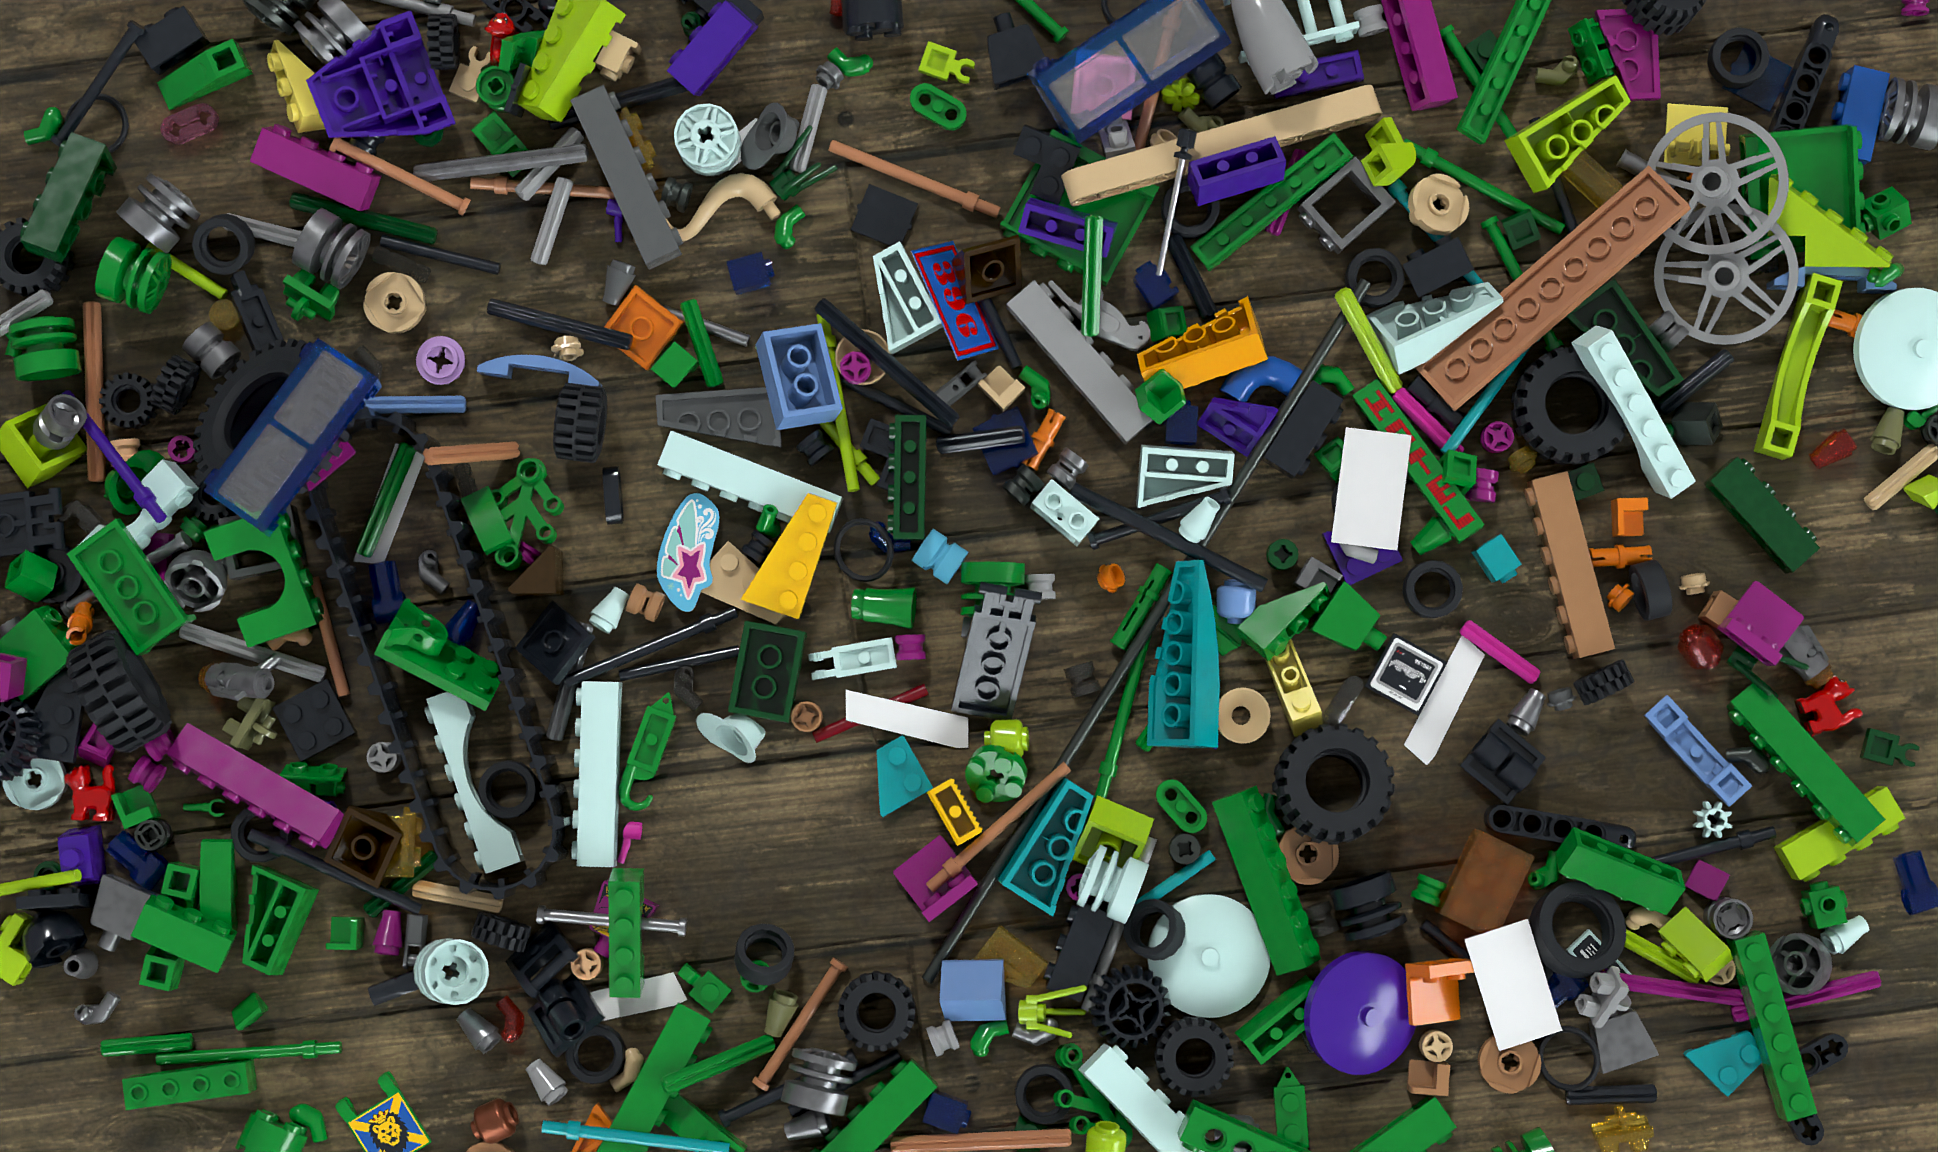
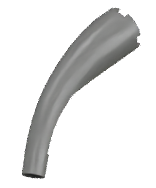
[1230,0,1319,95]

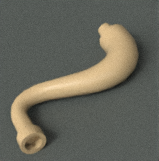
[666,173,781,241]

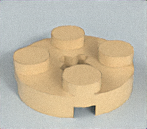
[1408,174,1469,236]
[363,272,426,334]

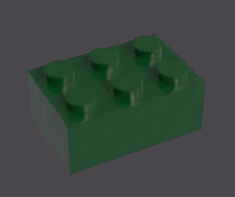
[728,621,807,723]

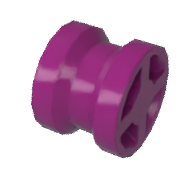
[840,351,871,385]
[1480,421,1514,453]
[895,634,926,660]
[144,728,176,762]
[128,755,167,793]

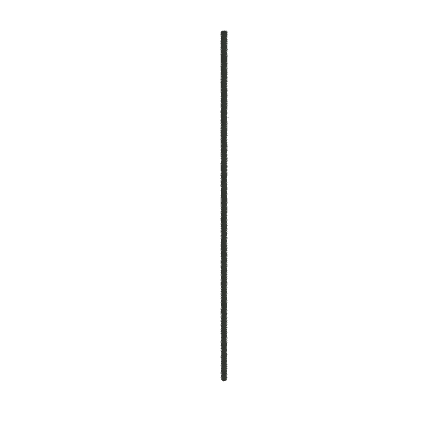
[922,278,1371,984]

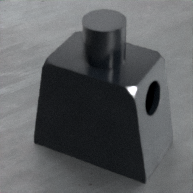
[987,12,1050,90]

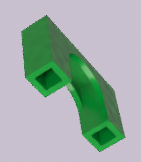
[203,505,324,648]

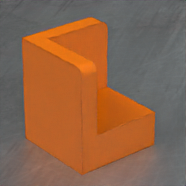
[1611,498,1648,537]

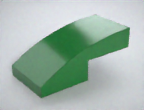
[498,30,545,72]
[471,110,528,177]
[461,486,514,555]

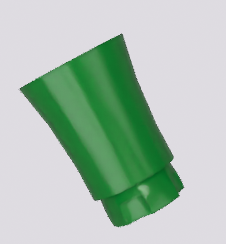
[851,587,917,630]

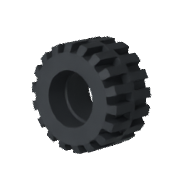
[1622,0,1706,36]
[0,217,74,297]
[553,382,607,463]
[838,971,915,1052]
[1154,1016,1234,1097]

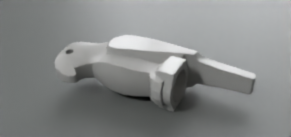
[1048,281,1150,351]

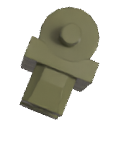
[222,697,278,751]

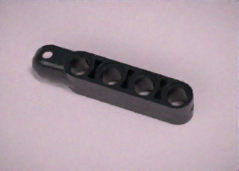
[1767,14,1839,132]
[1484,804,1637,849]

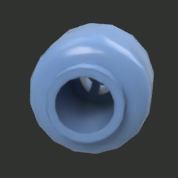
[1216,579,1256,624]

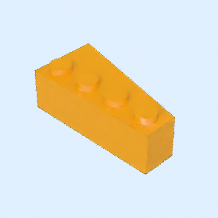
[1137,296,1268,389]

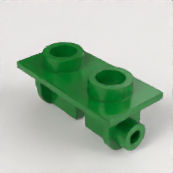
[1568,18,1616,85]
[279,762,347,796]

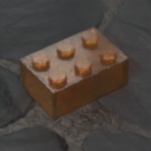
[1434,829,1535,934]

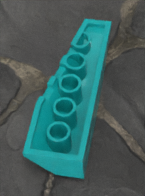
[1147,560,1220,748]

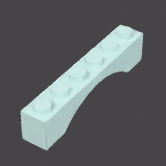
[1571,326,1696,499]
[425,692,525,874]

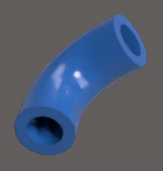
[1219,356,1303,402]

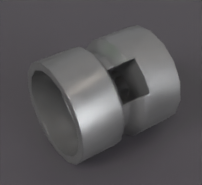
[182,321,242,380]
[33,394,87,450]
[1703,897,1753,939]

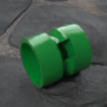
[476,66,515,113]

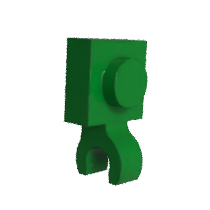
[678,962,732,1014]

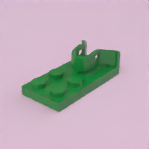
[67,518,196,656]
[374,598,502,711]

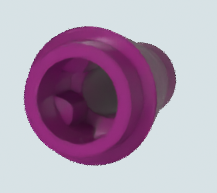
[372,910,403,956]

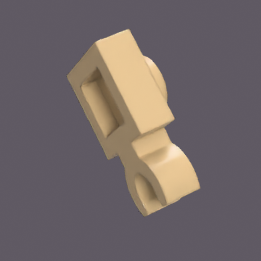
[449,46,491,105]

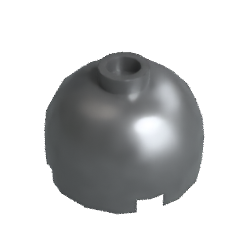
[164,550,227,612]
[1770,933,1832,995]

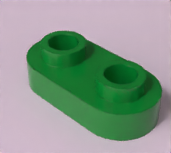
[910,83,966,131]
[1155,779,1207,833]

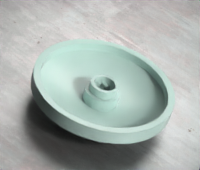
[1853,288,1938,410]
[1147,894,1270,1018]

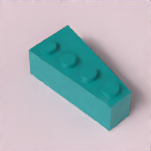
[997,777,1094,916]

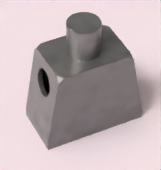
[91,873,160,952]
[1589,1008,1659,1074]

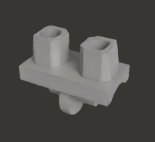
[1097,109,1136,159]
[1575,966,1631,1028]

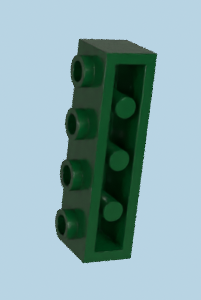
[887,415,927,541]
[1704,457,1820,574]

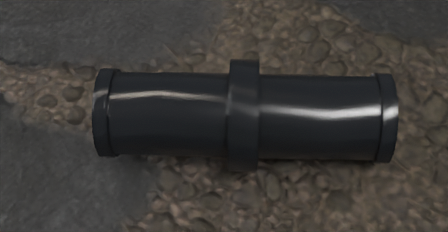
[1406,375,1465,429]

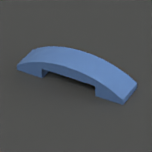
[1767,266,1897,294]
[477,355,602,387]
[1644,695,1752,807]

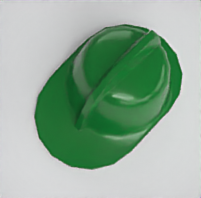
[104,450,165,515]

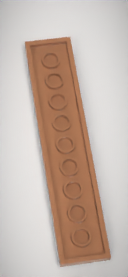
[1415,165,1691,412]

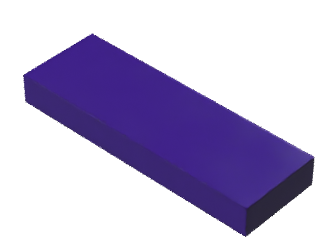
[1274,50,1364,100]

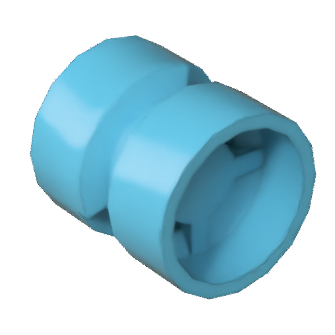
[911,529,969,585]

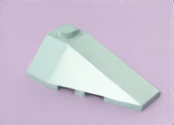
[1366,282,1503,374]

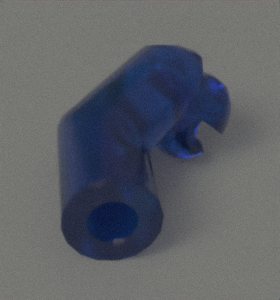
[869,521,911,552]

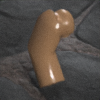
[266,628,313,651]

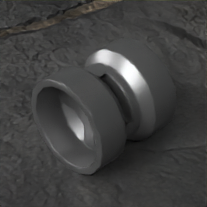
[1648,310,1690,352]
[1047,447,1089,490]

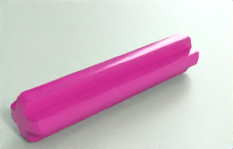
[1392,387,1464,453]
[1460,620,1541,684]

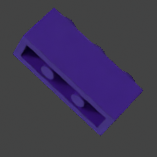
[667,0,759,96]
[1187,136,1286,206]
[1018,197,1118,258]

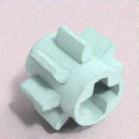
[1693,801,1732,838]

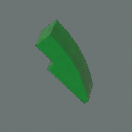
[199,839,238,930]

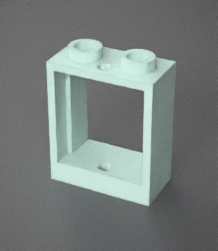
[1030,479,1099,547]

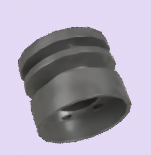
[293,0,372,64]
[1876,77,1938,150]
[116,172,201,253]
[292,208,370,289]
[781,1047,857,1116]

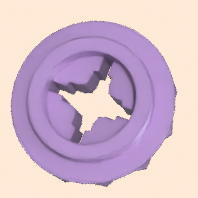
[416,336,465,385]

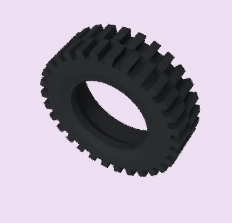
[193,338,357,509]

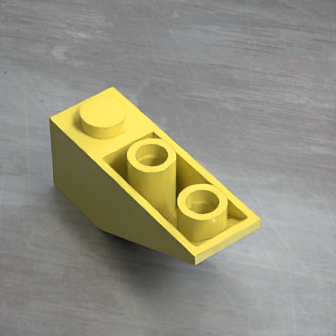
[267,40,325,133]
[1265,639,1323,737]

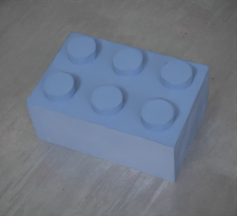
[756,323,843,430]

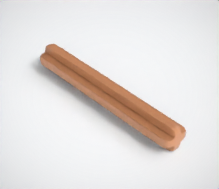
[423,442,520,465]

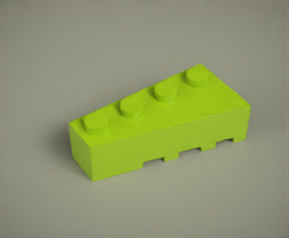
[517,0,626,122]
[1504,75,1631,193]

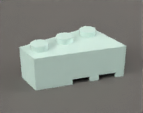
[1136,445,1235,508]

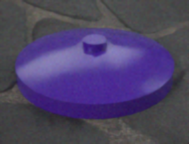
[1304,951,1416,1075]

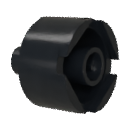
[841,0,904,41]

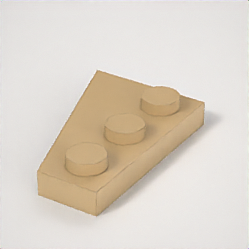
[701,541,785,625]

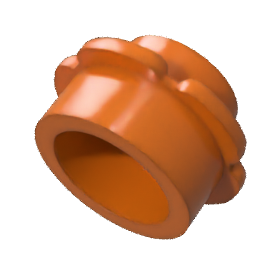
[1097,563,1125,593]
[1606,584,1634,612]

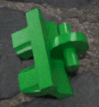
[283,269,340,322]

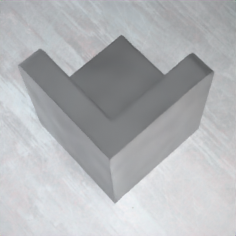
[1293,557,1343,593]

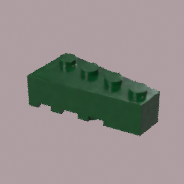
[20,132,117,263]

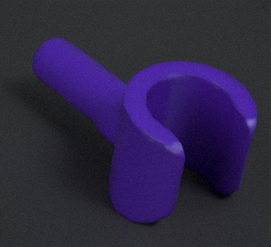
[606,199,624,242]

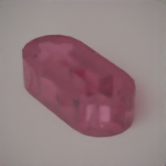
[160,103,219,145]

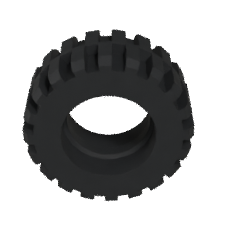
[1511,346,1627,465]
[66,630,172,752]
[1272,723,1395,845]

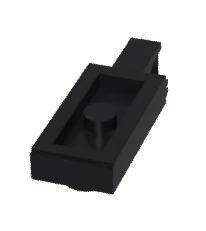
[230,270,284,353]

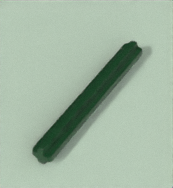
[289,192,438,244]

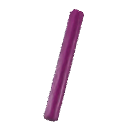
[1599,970,1744,1006]
[1730,971,1881,1023]

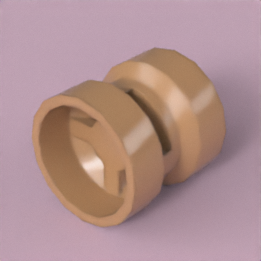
[626,583,666,622]
[791,701,823,732]

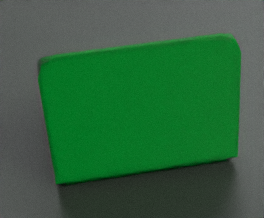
[1147,306,1187,342]
[1314,436,1344,483]
[232,992,269,1031]

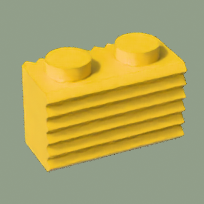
[927,778,982,846]

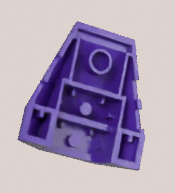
[306,10,456,138]

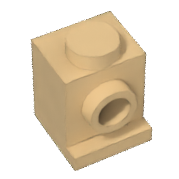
[595,30,641,82]

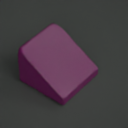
[78,722,116,768]
[1685,859,1730,902]

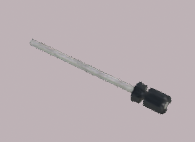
[1156,128,1197,276]

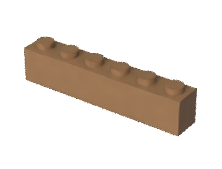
[1524,471,1615,659]

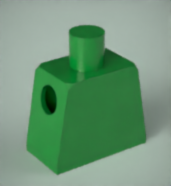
[1309,581,1387,651]

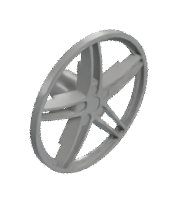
[1647,112,1789,255]
[1654,204,1799,345]

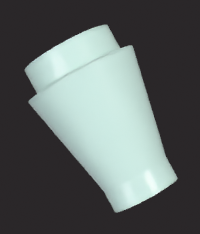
[1179,497,1220,543]
[589,587,630,634]
[1821,915,1869,955]

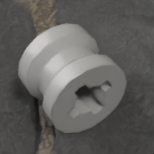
[1353,4,1388,37]
[1025,574,1056,600]
[367,742,401,772]
[926,1019,960,1057]

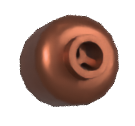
[471,1098,519,1144]

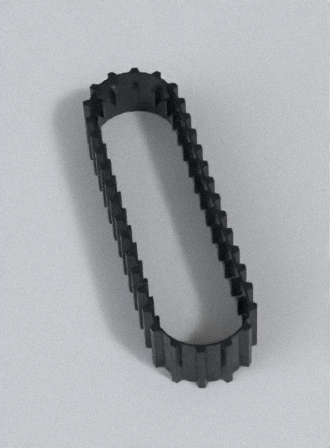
[305,406,573,899]

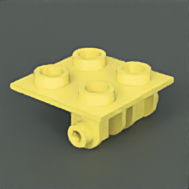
[1664,103,1730,166]

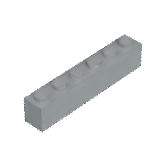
[1006,280,1153,444]

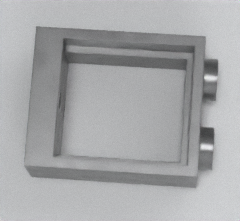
[1297,157,1396,254]

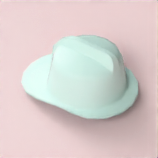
[696,713,766,763]

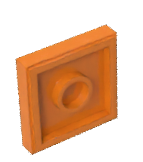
[604,285,685,371]

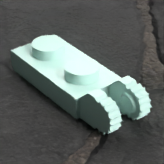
[808,637,897,680]

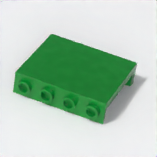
[1739,124,1866,260]
[1000,129,1159,287]

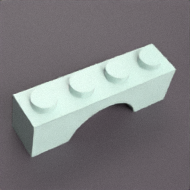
[79,459,199,550]

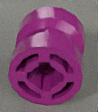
[1465,468,1499,503]

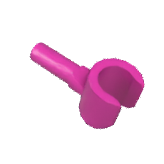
[617,822,642,864]

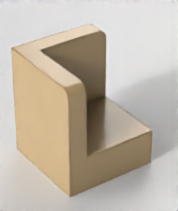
[978,366,1025,412]

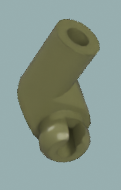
[1535,55,1579,86]
[1178,106,1224,133]

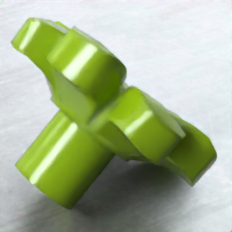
[1161,78,1200,112]

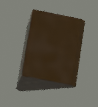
[951,235,1022,304]
[507,545,564,596]
[324,806,404,889]

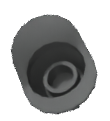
[741,103,800,170]

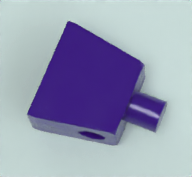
[58,825,107,887]

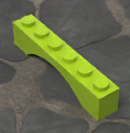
[1754,273,1843,460]

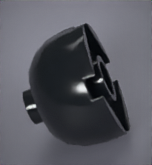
[21,910,88,968]

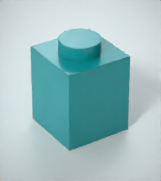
[1471,534,1522,584]

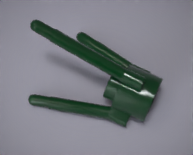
[769,125,838,201]
[1726,645,1809,698]

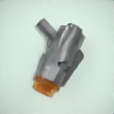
[1779,625,1834,689]
[198,652,282,701]

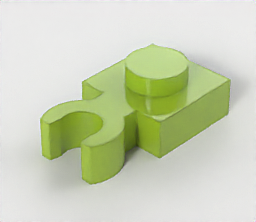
[918,41,975,84]

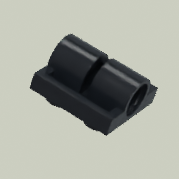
[1458,718,1546,805]
[527,973,605,1057]

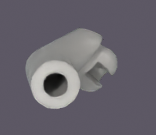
[1339,543,1378,564]

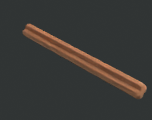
[83,301,106,482]
[890,1129,1072,1152]

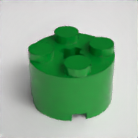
[235,1109,308,1152]

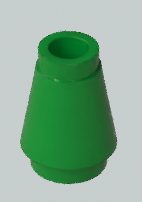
[1410,516,1453,556]

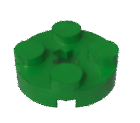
[965,745,1027,803]

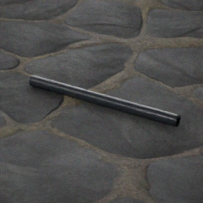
[1070,483,1268,592]

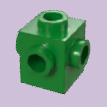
[1861,186,1912,240]
[1799,881,1848,929]

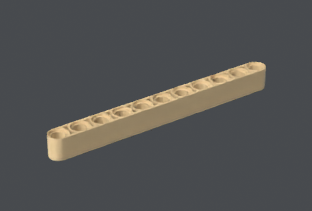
[1061,85,1382,206]

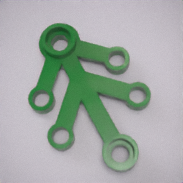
[492,458,564,570]
[1053,1043,1133,1148]

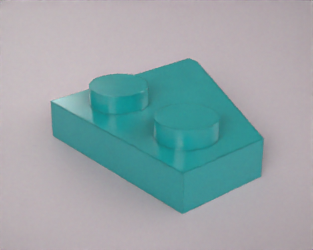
[877,735,933,817]
[1683,1030,1762,1097]

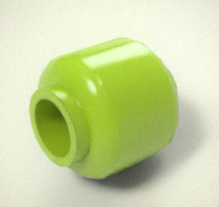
[984,719,1029,757]
[1085,1121,1127,1152]

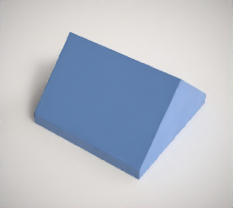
[940,959,1007,1021]

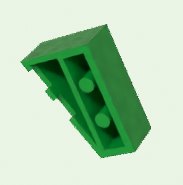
[242,865,319,975]

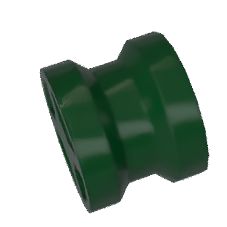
[1266,539,1299,570]

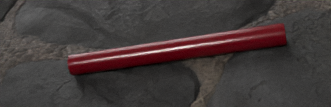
[812,684,929,743]

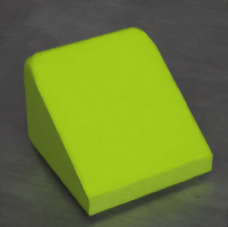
[1903,474,1938,510]

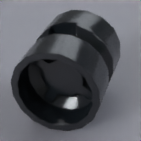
[1186,53,1242,111]

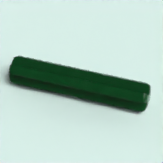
[363,850,438,918]

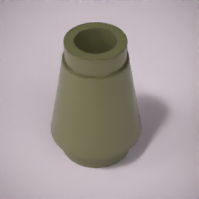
[1870,407,1905,455]
[764,989,799,1037]

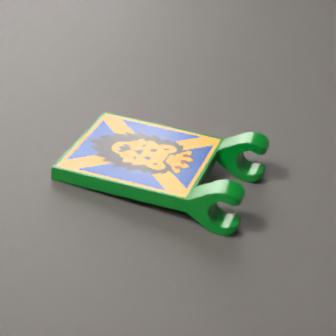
[335,1071,432,1152]

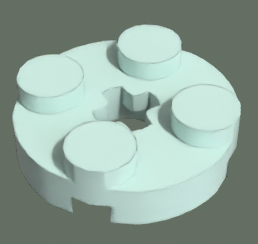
[3,758,68,810]

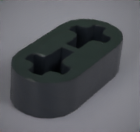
[602,466,624,525]

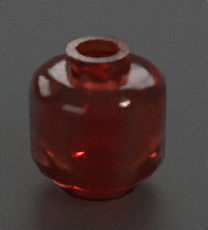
[1677,624,1724,670]

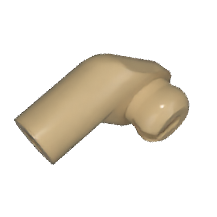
[1625,906,1671,930]
[610,1048,644,1092]

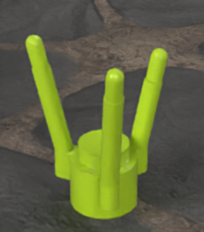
[1018,985,1087,1038]

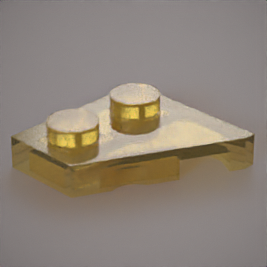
[973,925,1048,988]

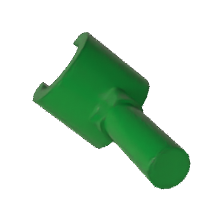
[1903,405,1938,430]
[183,798,225,817]

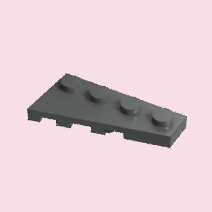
[656,387,782,448]

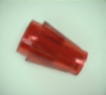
[1808,428,1857,470]

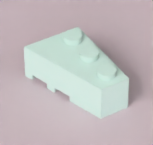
[873,242,943,354]

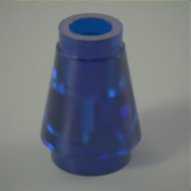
[445,600,481,646]

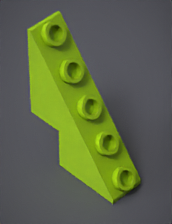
[1768,174,1894,267]

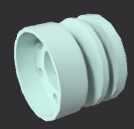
[674,103,741,176]
[1076,845,1149,924]
[413,938,489,1005]

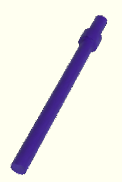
[62,390,167,523]

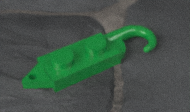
[618,692,677,811]
[1273,1066,1309,1150]

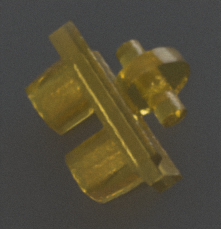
[1591,1104,1654,1152]

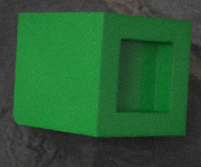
[651,341,700,388]
[1135,369,1186,425]
[1438,449,1477,496]
[4,550,58,602]
[111,785,161,829]
[326,916,364,950]

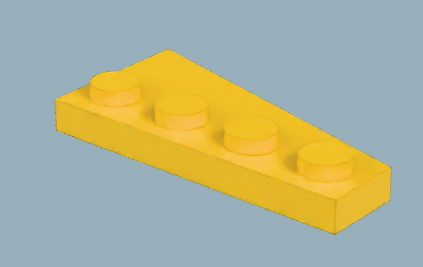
[740,493,838,619]

